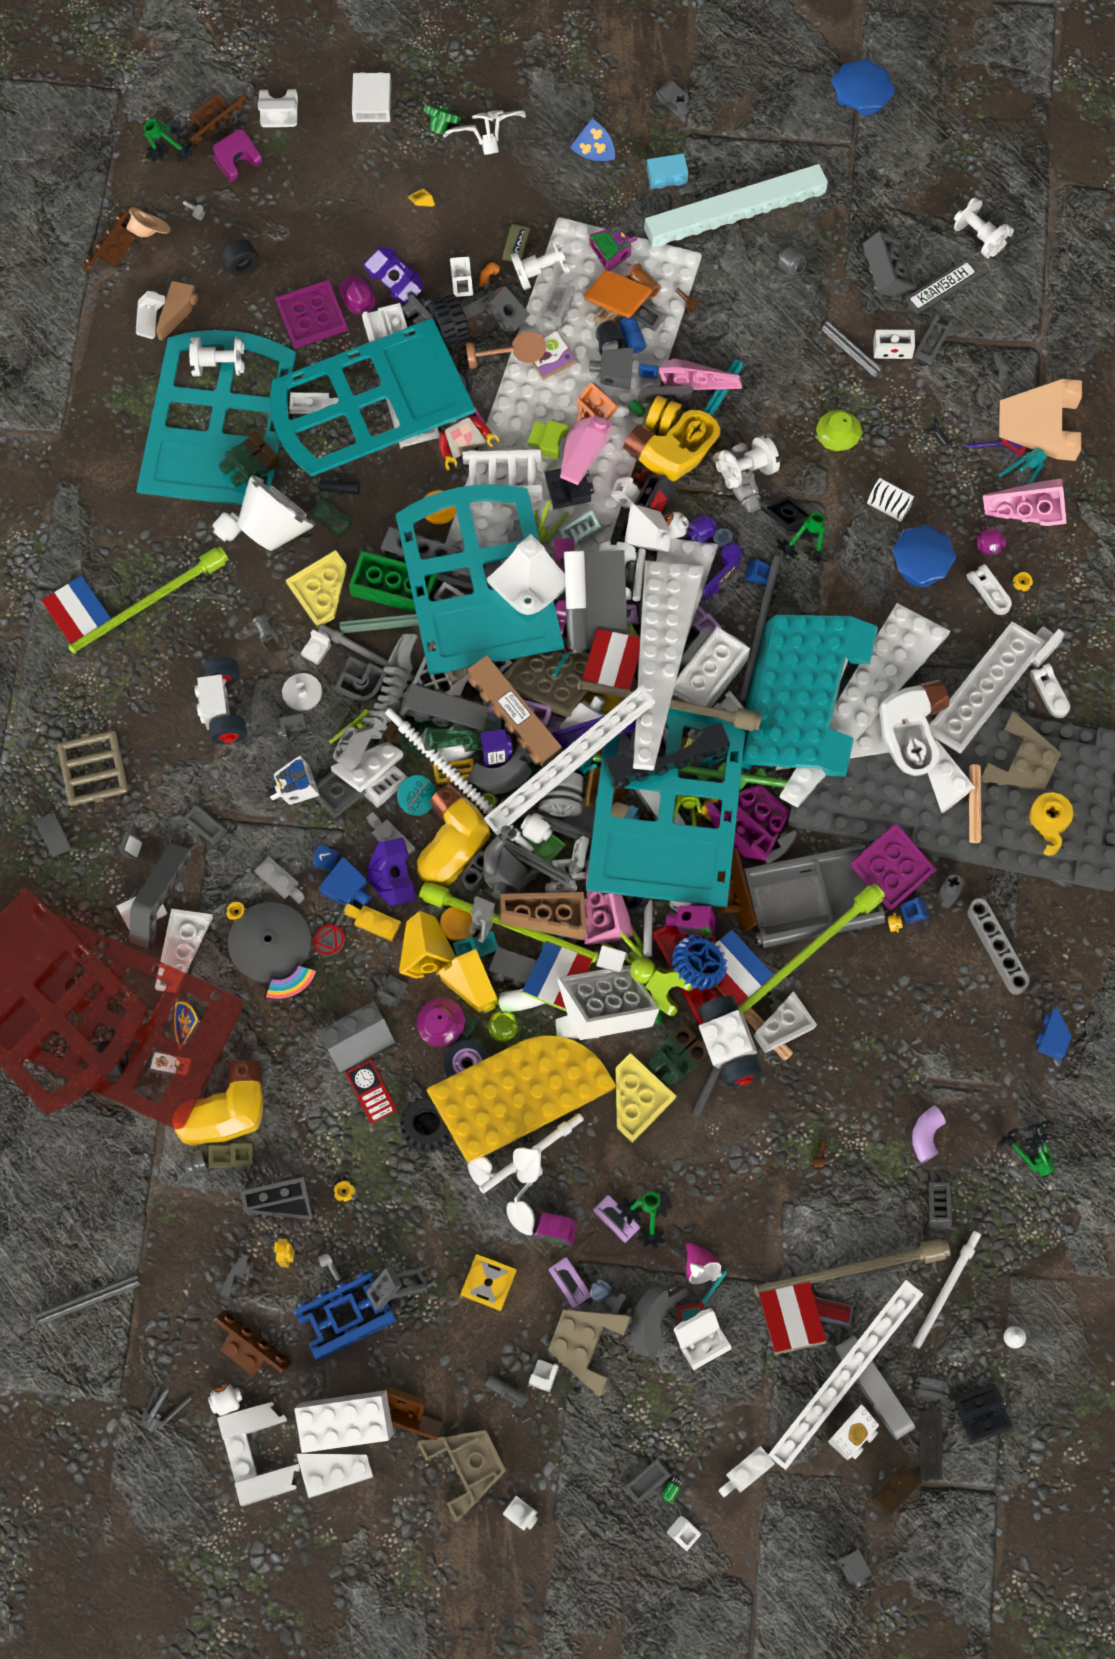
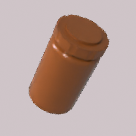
[626,264,661,300]

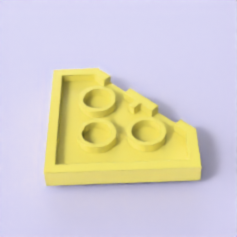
[286,550,347,628]
[616,1053,677,1143]

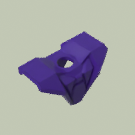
[363,246,424,305]
[367,837,416,906]

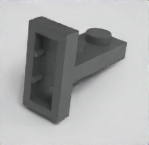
[366,1266,428,1310]

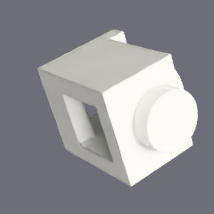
[610,478,641,508]

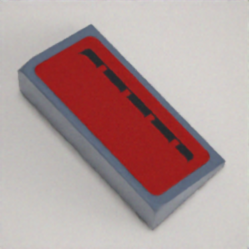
[814,1296,854,1327]

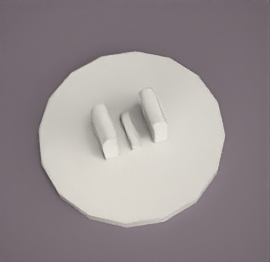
[282,673,322,711]

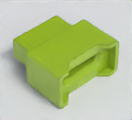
[528,420,568,460]

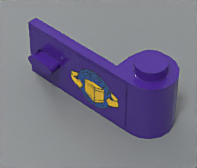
[702,543,742,601]

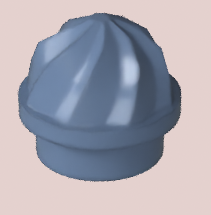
[590,1280,613,1302]

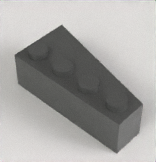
[398,683,489,735]

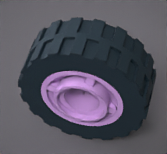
[444,1040,489,1078]

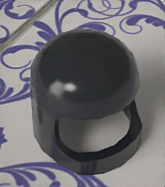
[595,320,627,356]

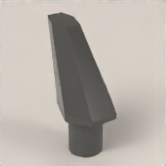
[993,352,1010,380]

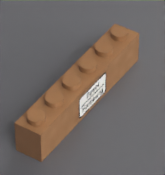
[467,655,562,768]

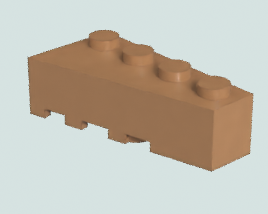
[498,892,587,940]

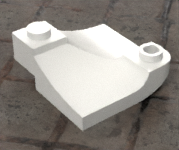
[487,535,565,615]

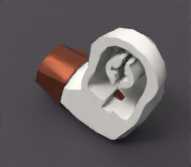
[878,680,949,776]

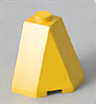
[399,911,456,979]
[438,949,498,1012]

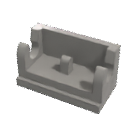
[542,283,575,328]
[469,896,495,943]

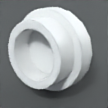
[1004,1326,1026,1349]

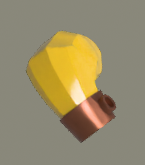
[623,410,720,481]
[416,784,491,887]
[173,1060,264,1146]

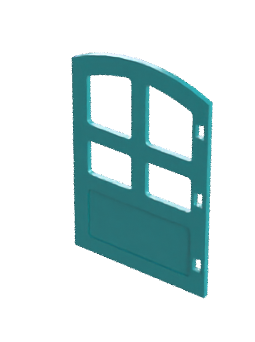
[270,318,476,477]
[136,330,296,505]
[396,484,564,675]
[586,708,745,907]

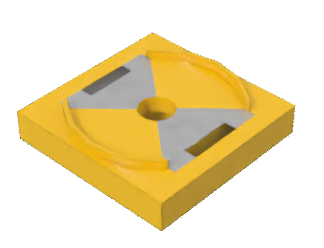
[460,1254,517,1311]

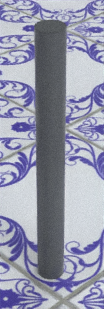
[691,1066,721,1118]

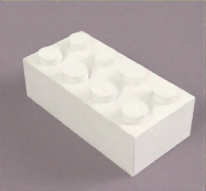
[295,1390,394,1453]

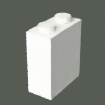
[352,72,391,122]

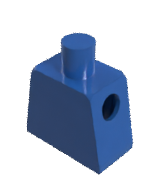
[319,857,372,906]

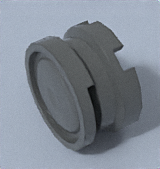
[914,1377,948,1402]

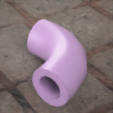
[912,1105,946,1163]

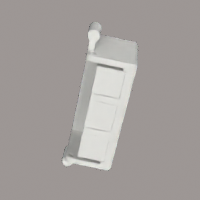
[672,626,750,707]

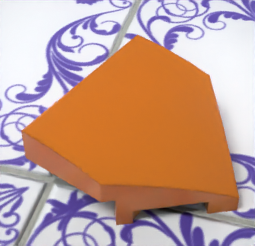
[576,382,619,422]

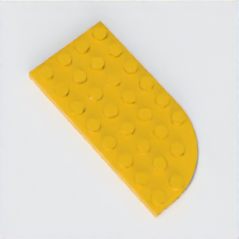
[427,1036,616,1164]

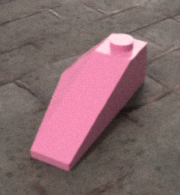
[659,359,742,390]
[560,415,613,485]
[983,479,1067,526]
[584,860,633,945]

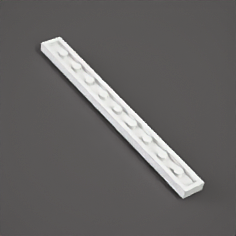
[484,685,656,835]
[768,1280,924,1470]

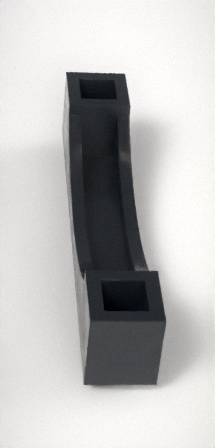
[604,722,730,788]

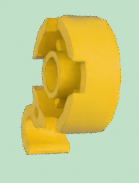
[1029,792,1073,856]

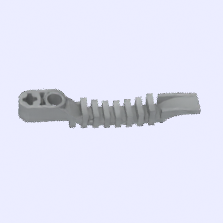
[333,634,418,770]

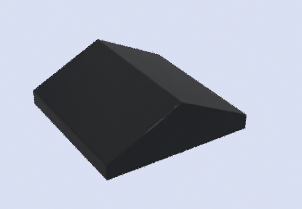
[761,496,811,533]

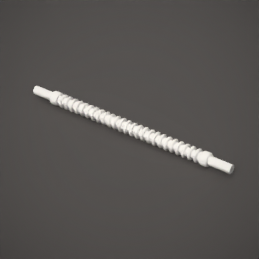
[385,708,534,853]

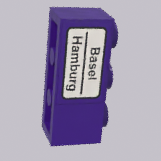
[481,729,512,768]

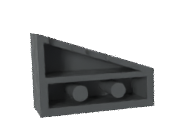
[240,1177,314,1220]

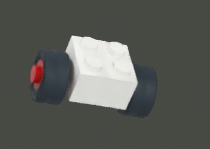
[195,657,247,744]
[699,995,762,1087]

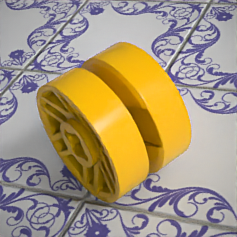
[645,395,681,436]

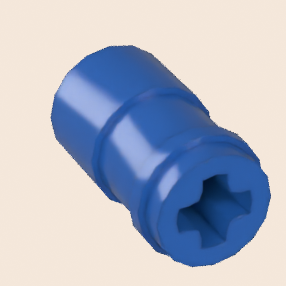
[619,316,647,354]

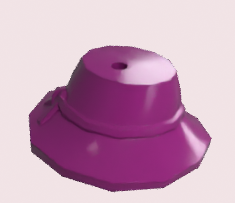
[417,997,466,1047]

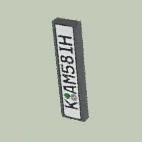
[906,260,978,315]

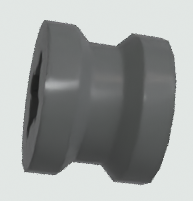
[184,1150,208,1176]

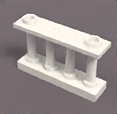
[463,448,542,503]

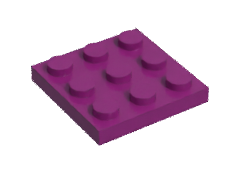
[275,280,348,349]
[849,823,936,911]

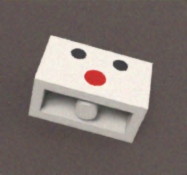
[873,330,915,359]

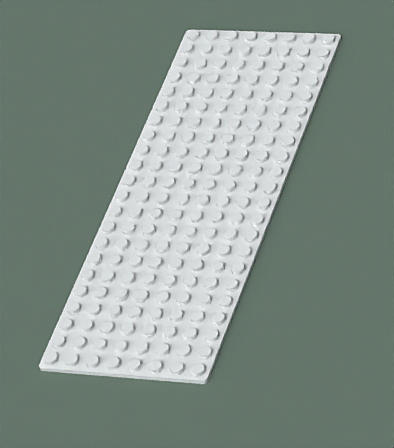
[437,218,701,601]

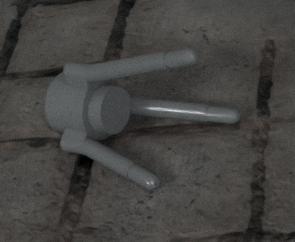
[139,1386,193,1433]

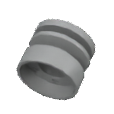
[539,772,583,817]

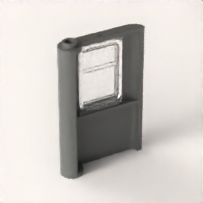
[744,844,885,948]

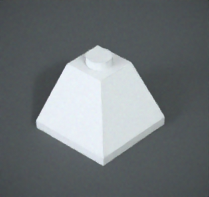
[625,504,672,552]

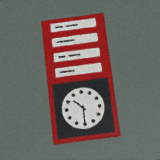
[345,1059,397,1124]

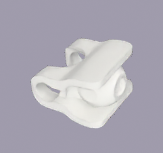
[258,89,298,127]

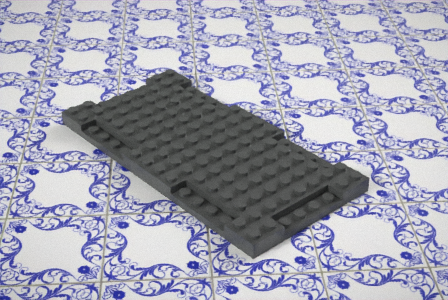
[788,676,1115,892]

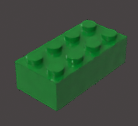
[349,551,438,613]

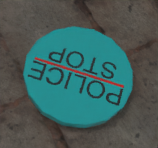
[397,775,436,816]

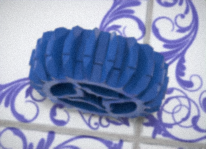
[671,935,728,991]

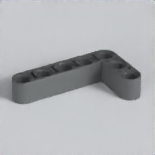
[129,842,191,949]

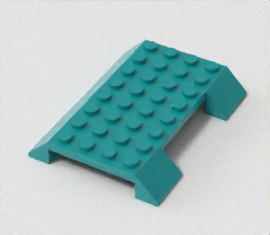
[733,615,878,777]

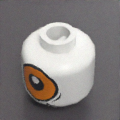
[663,512,689,540]
[208,1383,243,1416]

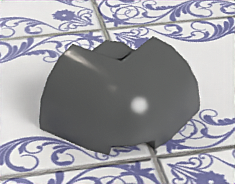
[334,656,387,701]

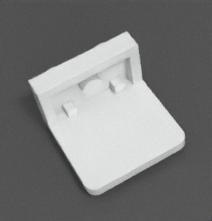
[674,1308,732,1370]

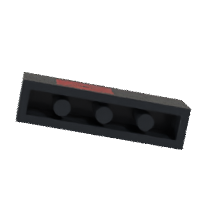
[616,474,676,553]

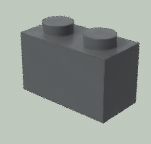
[489,947,537,989]

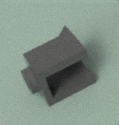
[835,1549,872,1587]

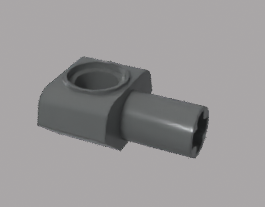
[938,875,964,908]

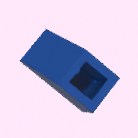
[1036,1008,1072,1060]

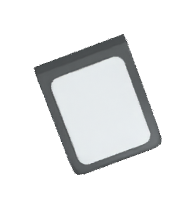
[119,831,143,860]

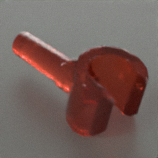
[633,468,648,484]

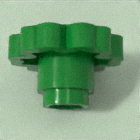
[423,104,461,135]

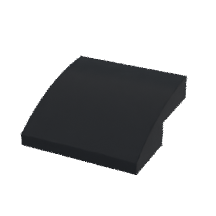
[954,1383,1013,1444]

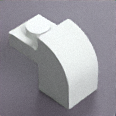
[450,257,473,297]

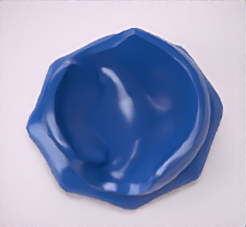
[831,59,895,117]
[893,525,956,587]

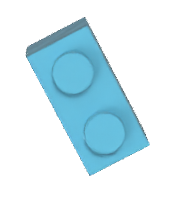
[647,154,688,189]

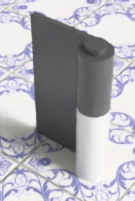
[564,550,627,653]

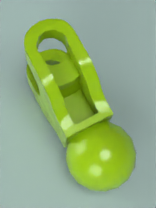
[630,958,692,1016]

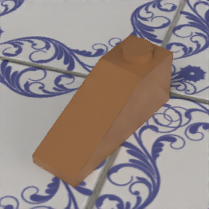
[156,281,198,341]

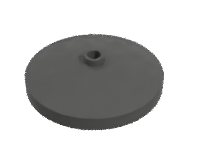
[228,902,312,984]

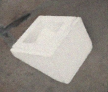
[667,1516,701,1551]

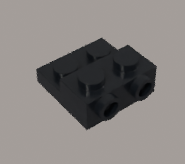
[544,468,594,510]

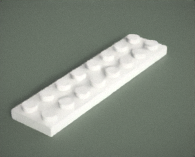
[929,622,1046,753]

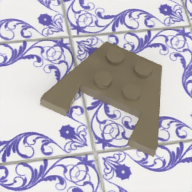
[981,712,1062,791]
[548,1308,632,1396]
[417,1430,506,1522]

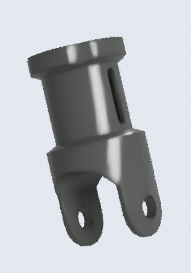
[252,614,281,652]

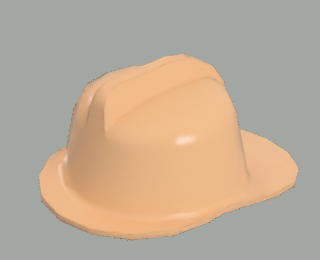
[127,207,170,237]

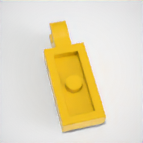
[344,904,401,942]
[273,1238,295,1268]

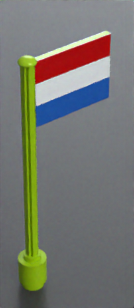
[41,547,229,654]
[419,882,599,1011]
[704,884,885,1014]

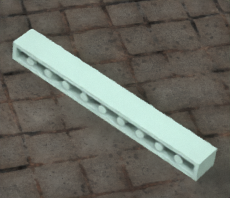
[644,164,828,247]

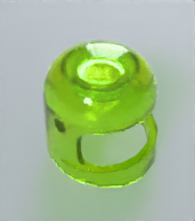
[488,1011,519,1043]

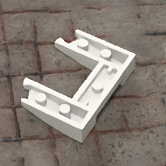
[217,1402,300,1506]

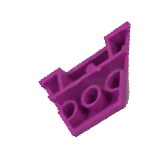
[706,785,790,860]

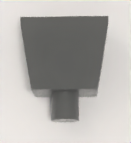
[589,348,633,390]

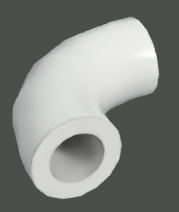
[499,989,544,1012]

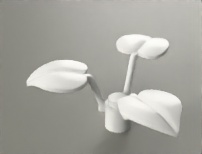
[443,110,526,155]
[467,1147,542,1235]

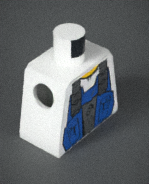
[268,756,319,804]

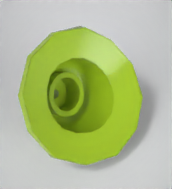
[816,410,862,451]

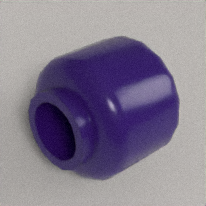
[687,514,717,543]

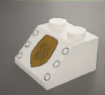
[828,1405,879,1461]

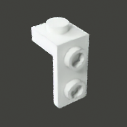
[136,291,165,339]

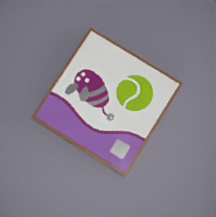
[532,330,576,380]

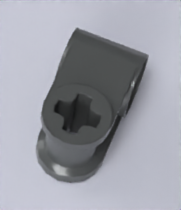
[656,80,689,117]

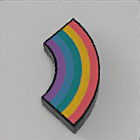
[264,963,318,1000]

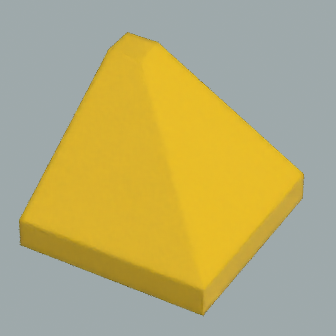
[408,188,435,207]

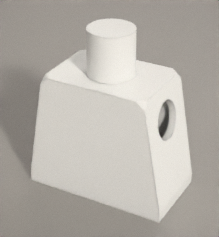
[560,696,606,729]

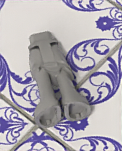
[712,443,762,513]

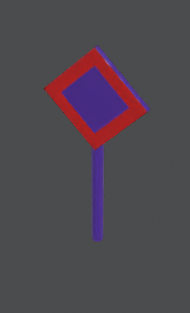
[966,438,1028,457]

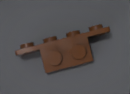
[187,93,248,144]
[82,209,136,273]
[717,848,757,931]
[214,1311,292,1377]
[383,1385,444,1440]

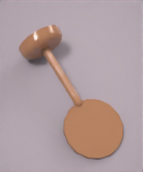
[466,331,546,369]

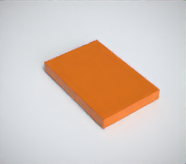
[583,270,652,319]

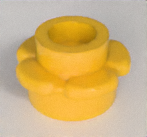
[1013,572,1033,591]
[226,902,246,921]
[888,913,903,933]
[334,1181,355,1202]

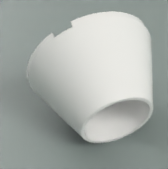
[237,475,315,551]

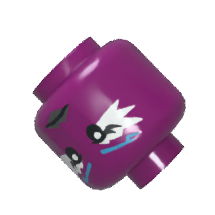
[977,529,1006,555]

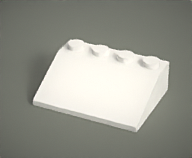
[557,965,659,1040]

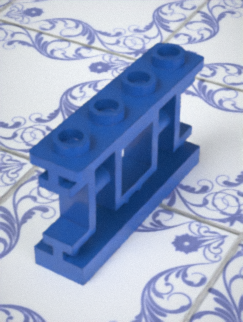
[294,1271,397,1361]

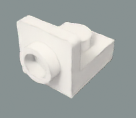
[301,630,331,665]
[503,1496,538,1531]

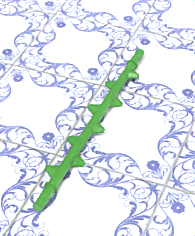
[593,753,789,789]

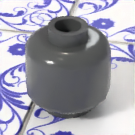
[778,247,806,276]

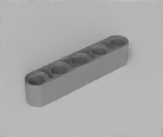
[967,898,1029,995]
[835,1335,915,1440]

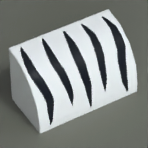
[867,478,914,522]

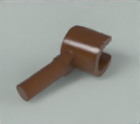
[675,288,698,312]
[812,1140,826,1170]

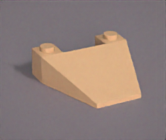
[999,379,1082,461]

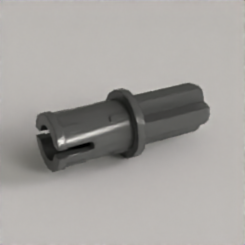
[485,1374,528,1407]

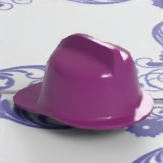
[339,276,376,315]

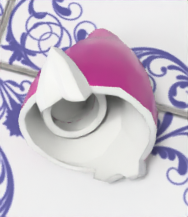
[686,1243,722,1284]

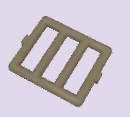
[57,730,128,806]

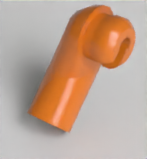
[479,262,500,288]

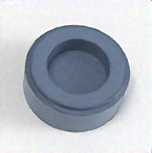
[713,528,733,549]

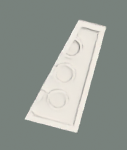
[155,909,213,993]

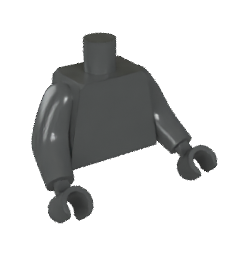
[484,825,548,899]

